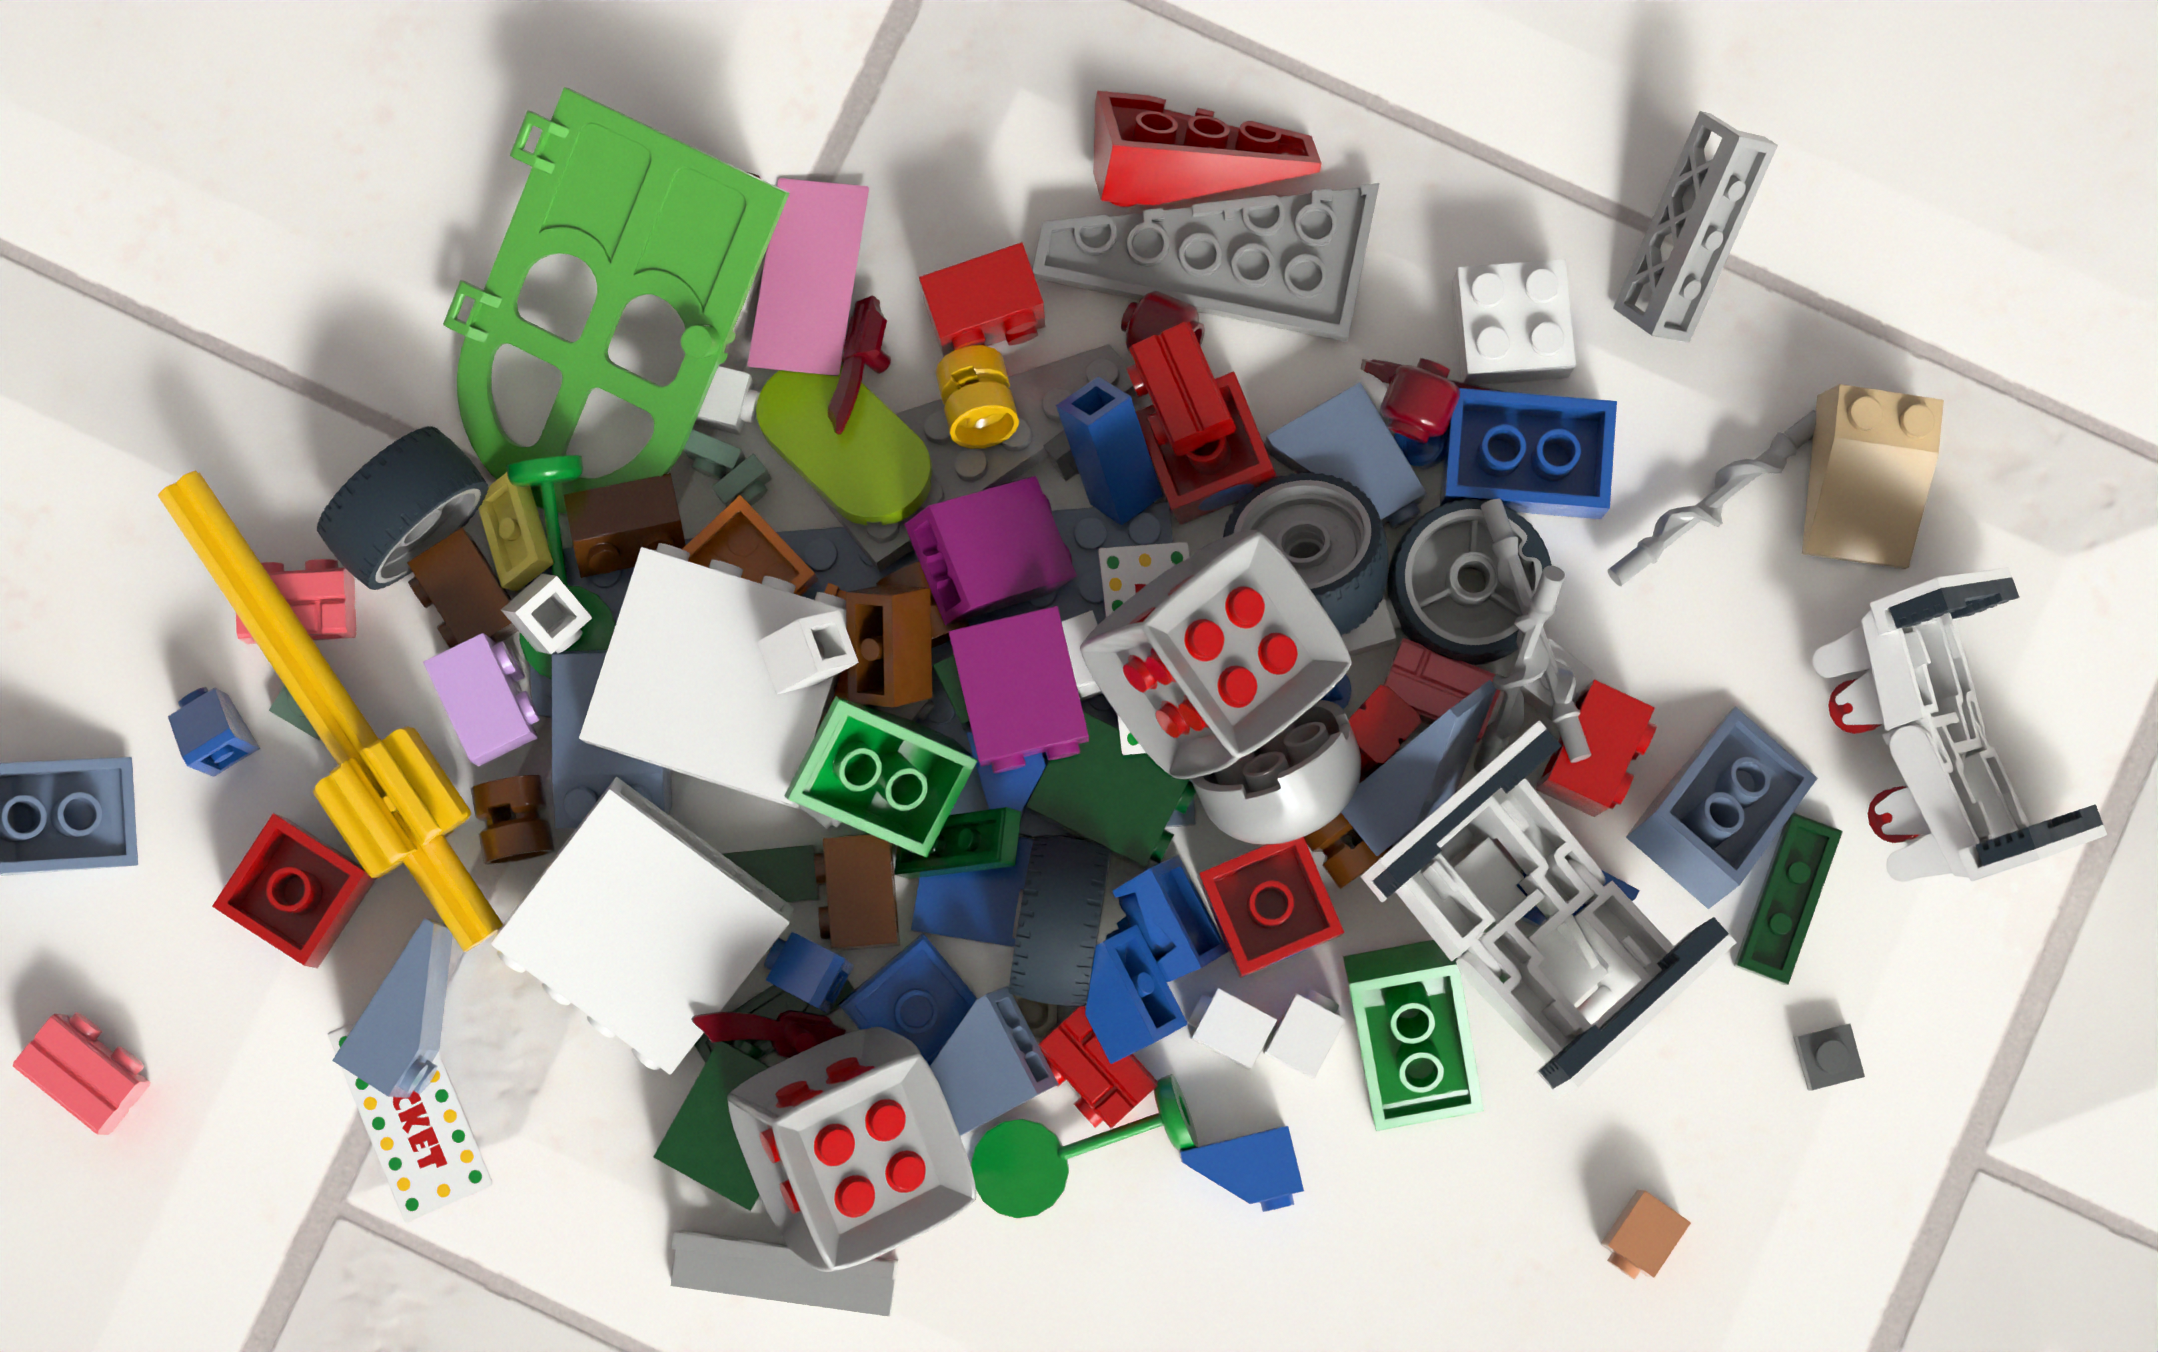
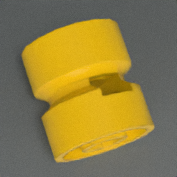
[935,345,1019,449]

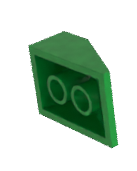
[784,696,978,858]
[1343,939,1484,1131]

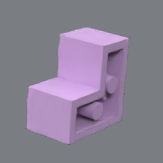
[423,633,540,766]

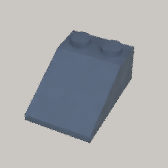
[552,650,672,829]
[1341,680,1497,856]
[1626,706,1818,909]
[0,757,138,876]
[332,918,453,1098]

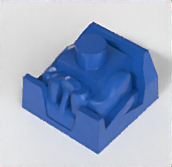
[1106,855,1228,982]

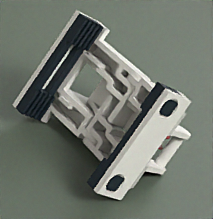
[1812,567,2107,883]
[1360,720,1737,1100]

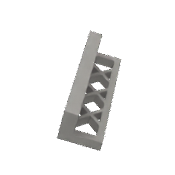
[1613,111,1778,343]
[670,1230,899,1317]

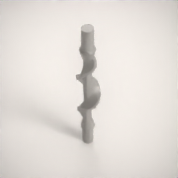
[1608,410,1816,586]
[1481,499,1591,763]
[1474,566,1565,773]

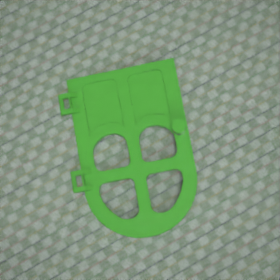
[443,87,790,514]

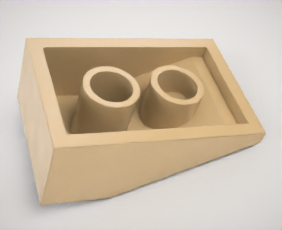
[1802,384,1944,569]

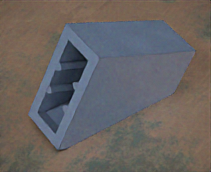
[1264,382,1427,529]
[930,986,1059,1137]

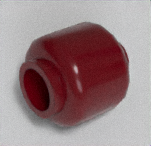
[1121,291,1205,355]
[1380,358,1460,443]

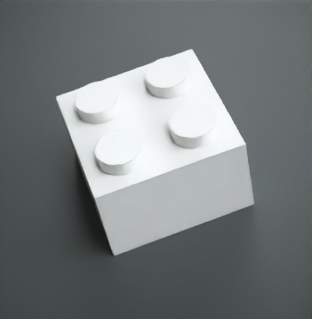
[1452,258,1576,385]

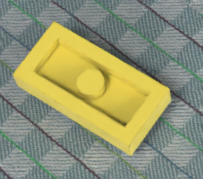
[478,472,554,591]

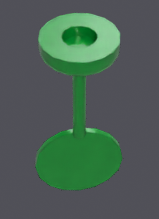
[506,455,616,680]
[971,1074,1198,1219]

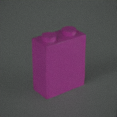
[904,476,1077,625]
[949,606,1089,773]

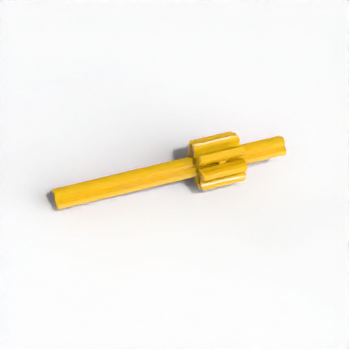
[157,470,503,952]

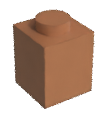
[1601,1189,1691,1280]

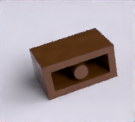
[563,473,686,578]
[407,527,519,648]
[846,584,932,707]
[814,834,900,951]

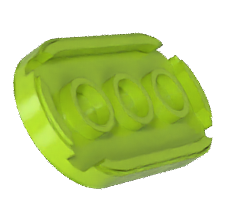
[756,365,933,525]

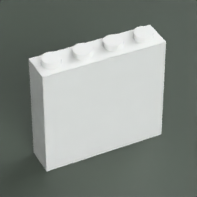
[579,543,846,809]
[491,777,794,1075]

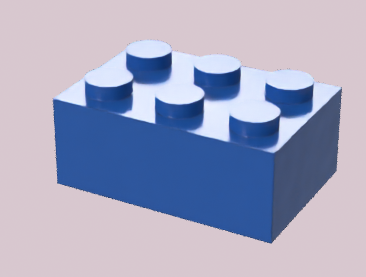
[1440,388,1617,519]

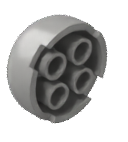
[1190,700,1361,845]

